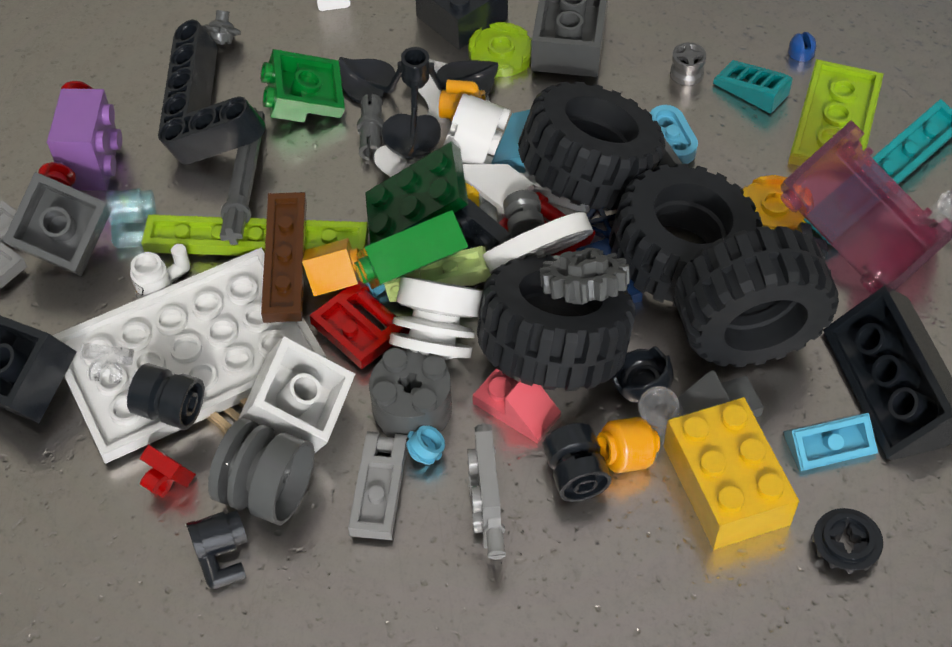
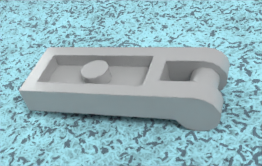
[348,431,409,540]

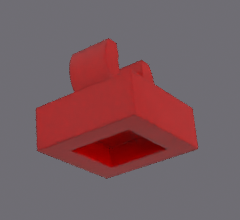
[139,444,196,498]

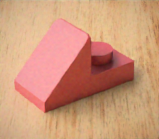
[473,368,561,444]

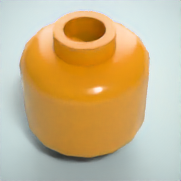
[597,417,660,473]

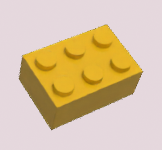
[663,397,799,550]

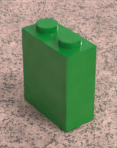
[354,210,468,289]

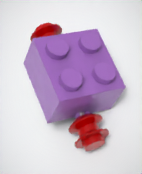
[38,81,122,191]

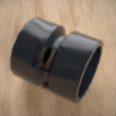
[127,363,205,430]
[543,423,612,502]

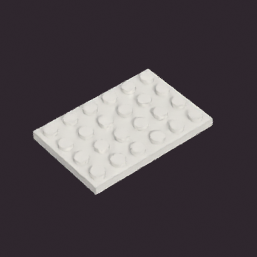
[52,248,326,464]

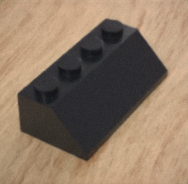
[823,285,952,461]

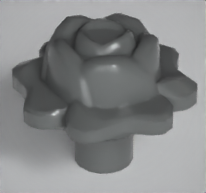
[202,10,241,45]

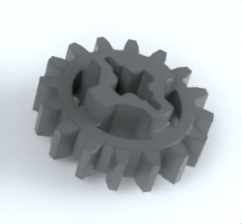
[540,248,630,305]

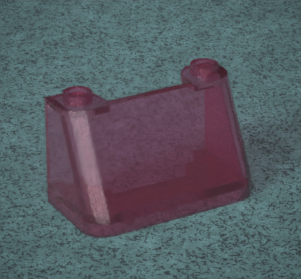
[780,120,952,294]

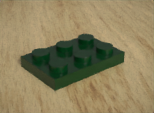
[365,141,469,244]

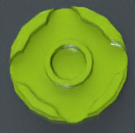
[468,22,532,77]

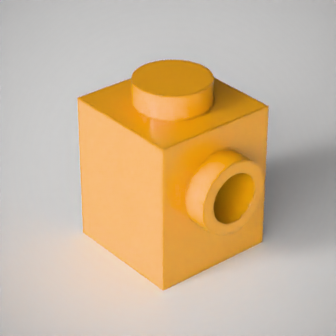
[302,238,359,296]

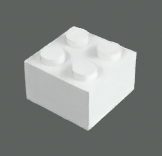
[238,336,355,453]

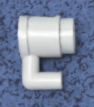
[130,244,190,299]

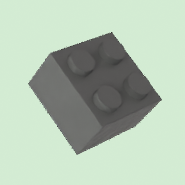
[3,172,112,277]

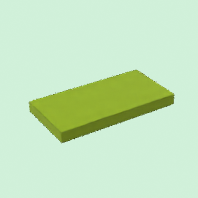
[788,59,884,177]

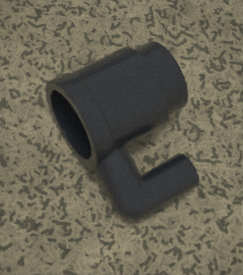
[186,510,248,589]

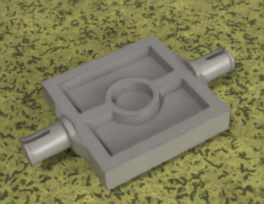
[467,423,506,560]

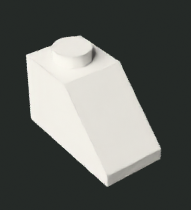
[462,164,534,222]

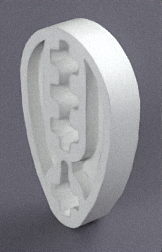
[483,212,593,273]

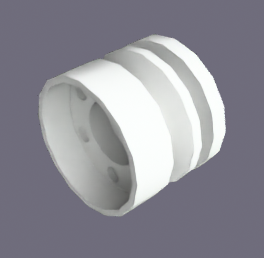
[389,276,483,360]

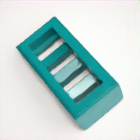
[713,60,793,114]

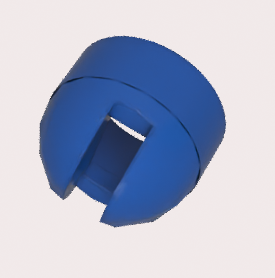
[788,32,816,62]

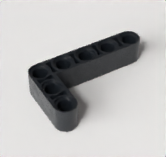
[158,19,266,165]

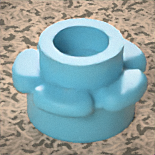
[406,426,445,465]

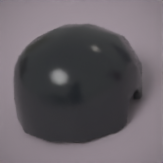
[613,346,674,404]

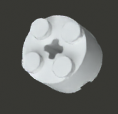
[443,93,511,164]

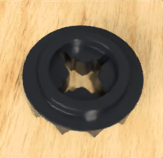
[812,508,883,574]

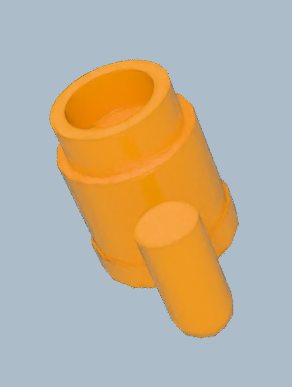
[439,79,486,122]

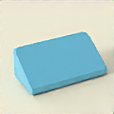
[491,110,530,173]
[783,413,878,471]

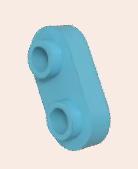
[650,105,698,164]

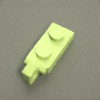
[385,246,491,302]

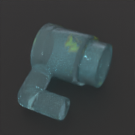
[106,188,156,248]

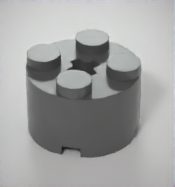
[369,348,452,437]

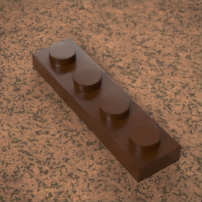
[261,192,307,323]

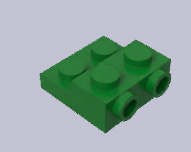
[260,49,345,123]

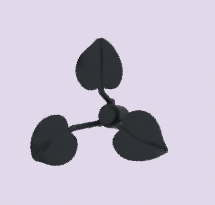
[339,47,498,159]

